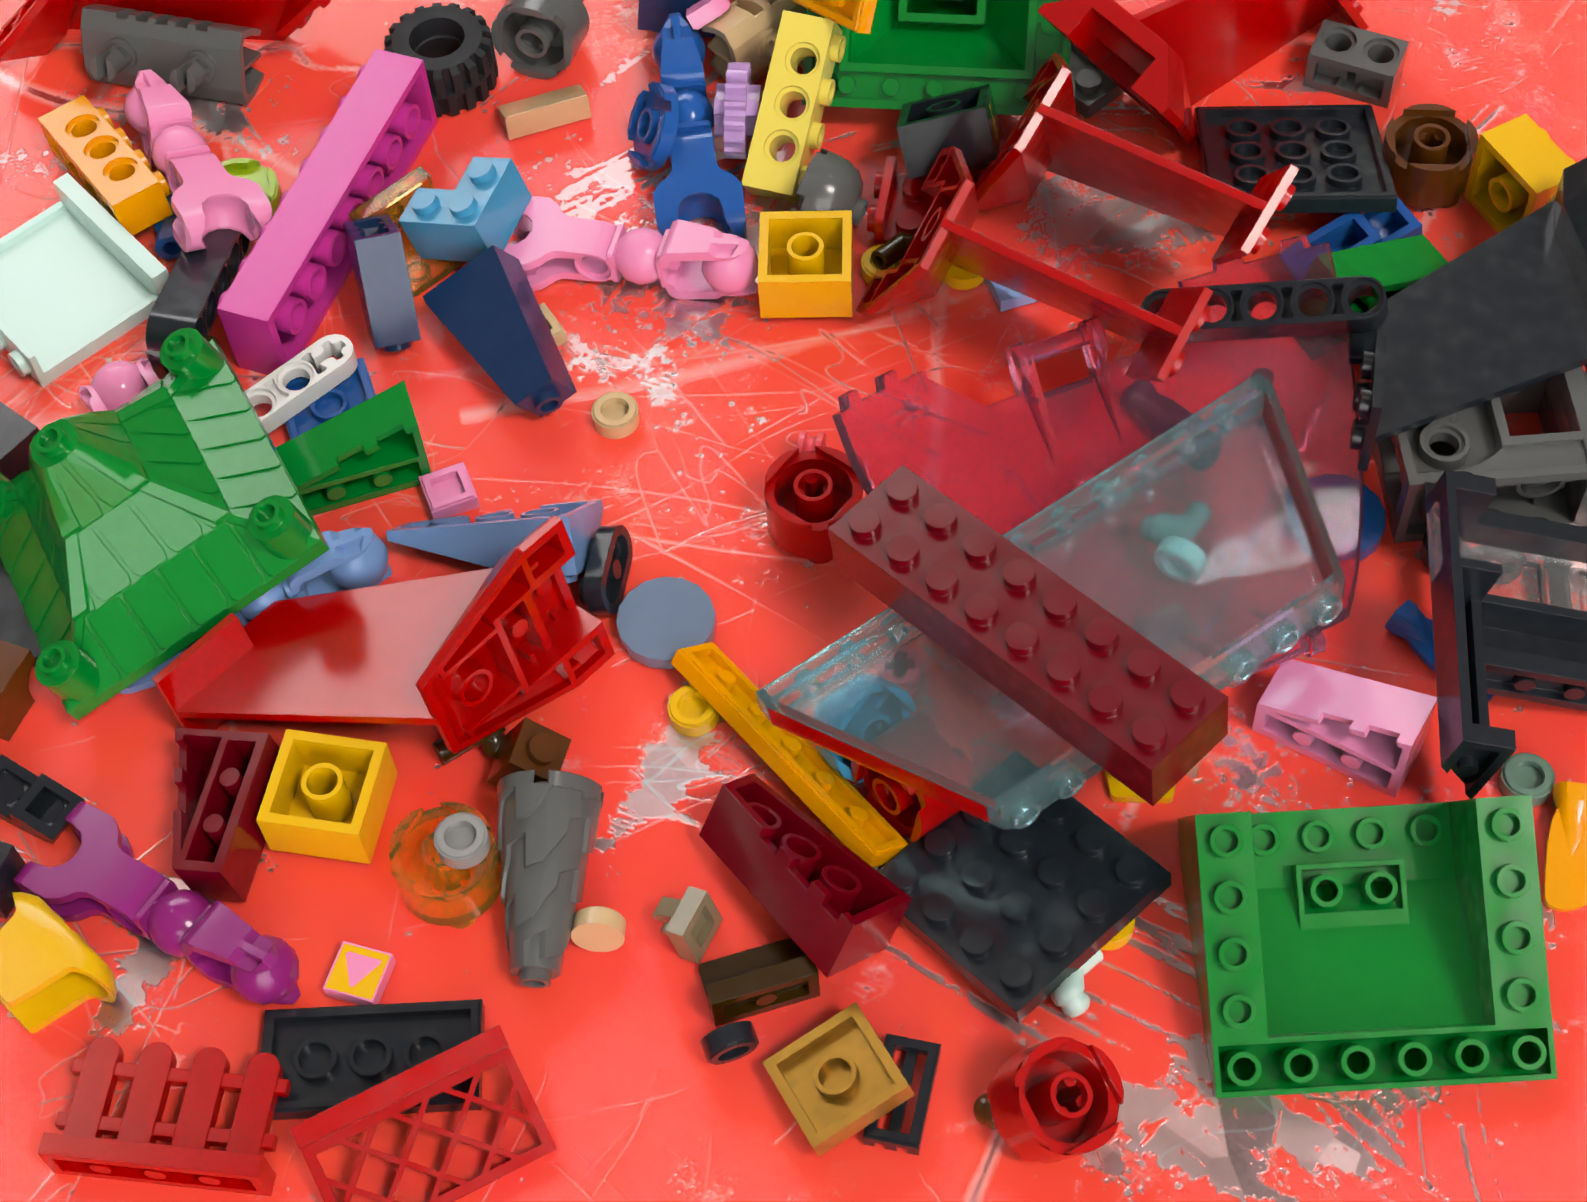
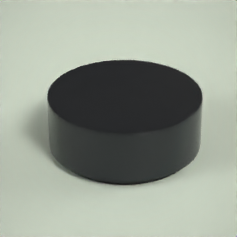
[700,1021,759,1065]

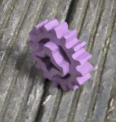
[714,62,761,160]

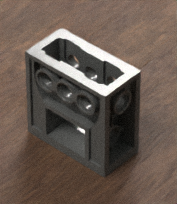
[1359,366,1587,543]

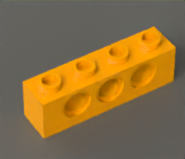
[37,95,173,236]

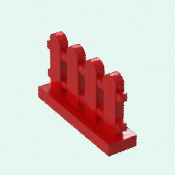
[37,1037,292,1196]

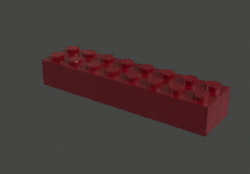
[828,465,1228,806]

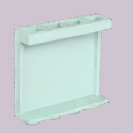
[0,173,169,388]

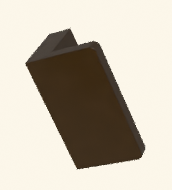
[699,938,820,1027]

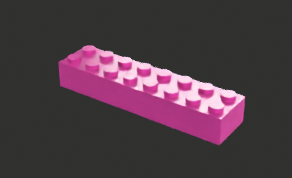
[217,49,438,375]

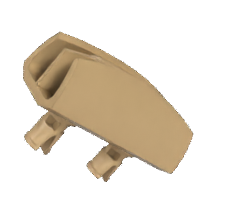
[701,0,806,84]

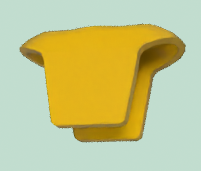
[0,892,117,1034]

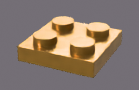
[762,1002,915,1157]

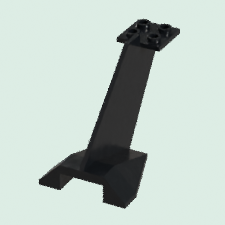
[1349,158,1587,471]

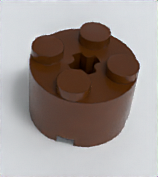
[1382,104,1479,208]

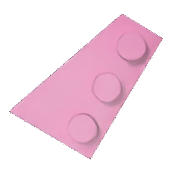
[1252,657,1437,798]

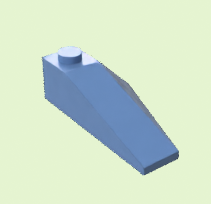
[386,499,603,583]

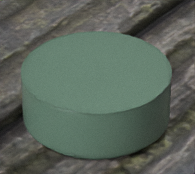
[1498,753,1555,807]

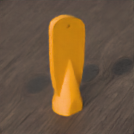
[1543,781,1587,912]

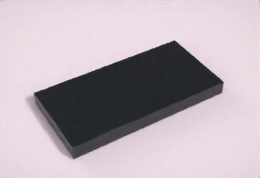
[261,999,485,1120]

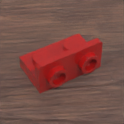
[867,156,935,246]

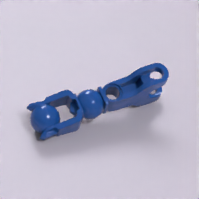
[651,12,747,239]

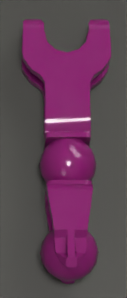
[13,802,301,1005]

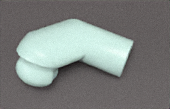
[1051,950,1104,1018]

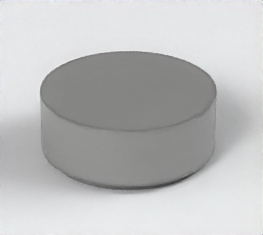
[434,812,490,869]

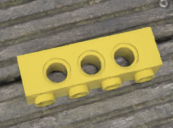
[742,10,846,204]

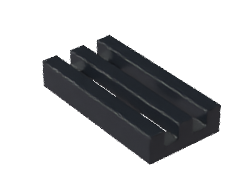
[863,1034,941,1156]

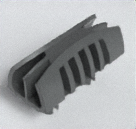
[80,4,265,105]

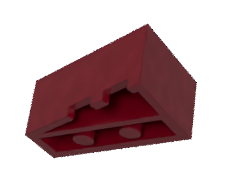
[172,727,280,902]

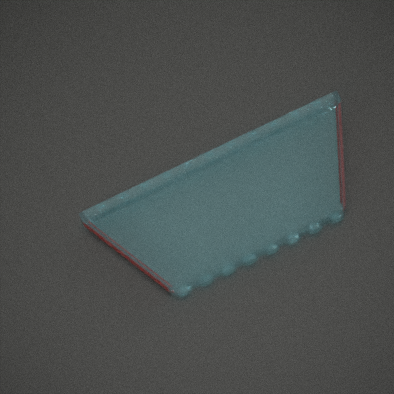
[755,373,1345,830]

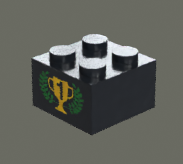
[896,84,1001,181]

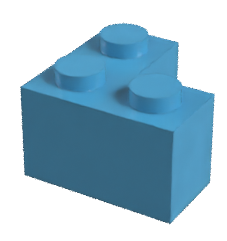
[398,157,532,262]

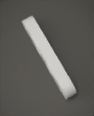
[245,334,358,434]

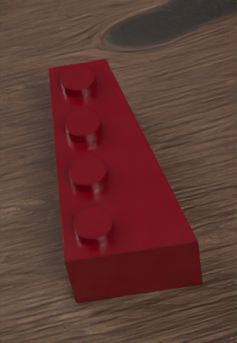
[699,773,912,978]

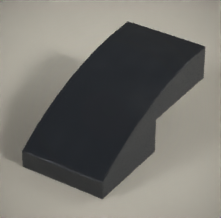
[0,754,86,844]

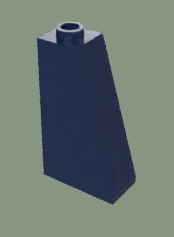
[423,245,577,417]

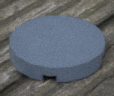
[616,577,717,669]

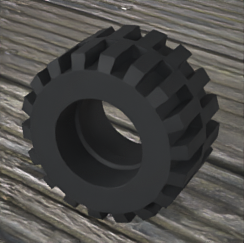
[384,3,498,117]

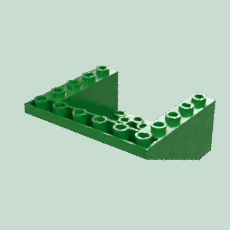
[1177,795,1557,1099]

